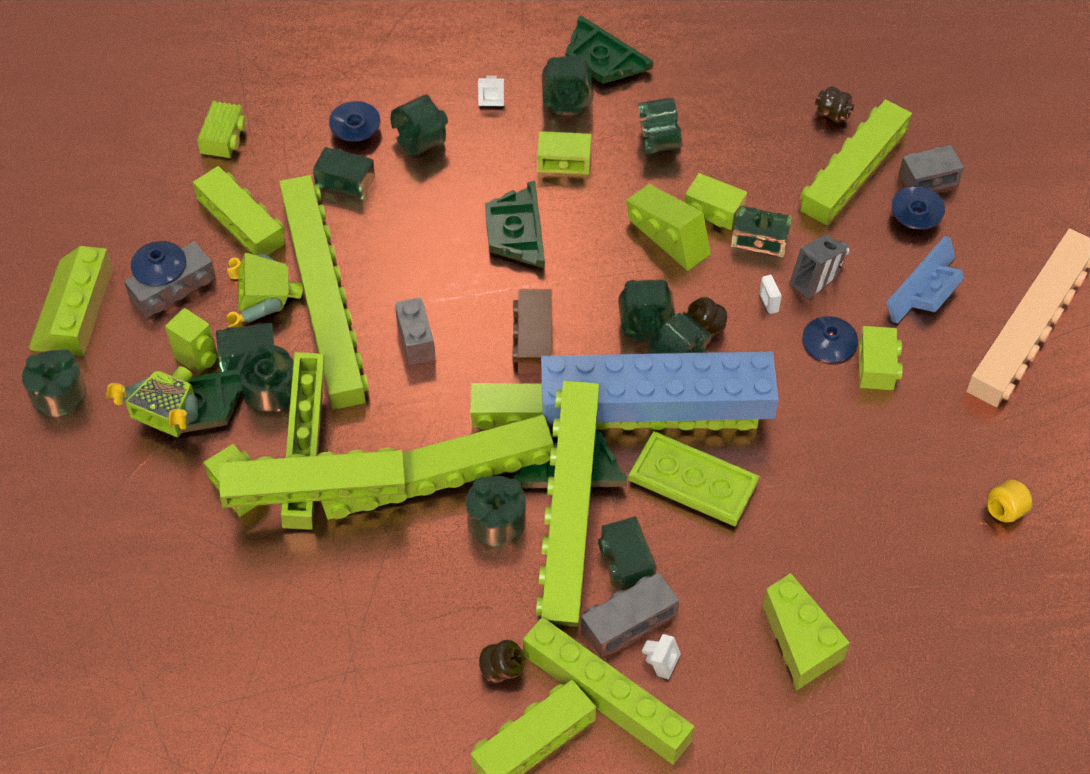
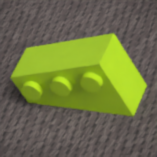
[626,184,711,271]
[763,573,850,691]

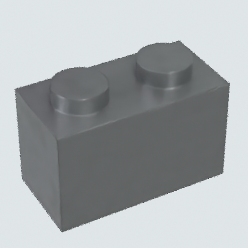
[899,145,964,191]
[395,297,436,366]

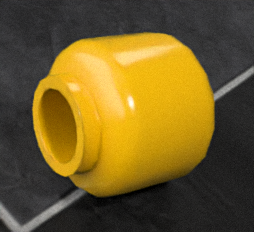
[987,480,1032,523]

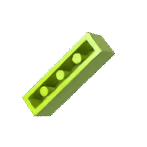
[193,166,285,255]
[470,680,596,774]

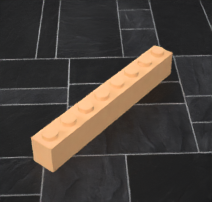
[966,228,1090,407]

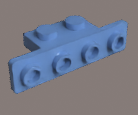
[887,236,964,323]

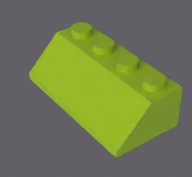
[29,246,113,356]

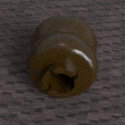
[815,86,855,123]
[687,297,727,337]
[479,640,525,683]

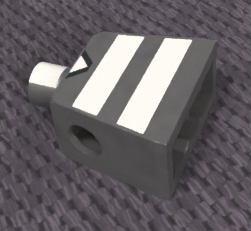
[789,235,849,299]

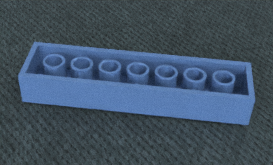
[541,351,779,424]

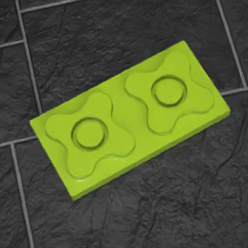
[628,431,760,527]

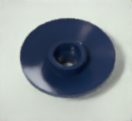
[329,101,381,141]
[891,186,945,229]
[131,241,186,286]
[802,316,858,363]

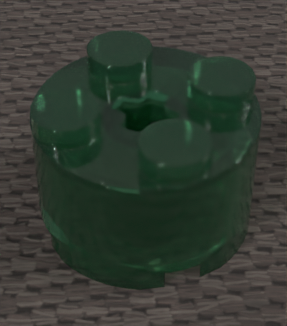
[541,56,593,116]
[390,94,448,156]
[637,97,683,154]
[618,279,677,342]
[647,312,713,354]
[237,345,294,412]
[22,349,87,416]
[466,476,526,546]

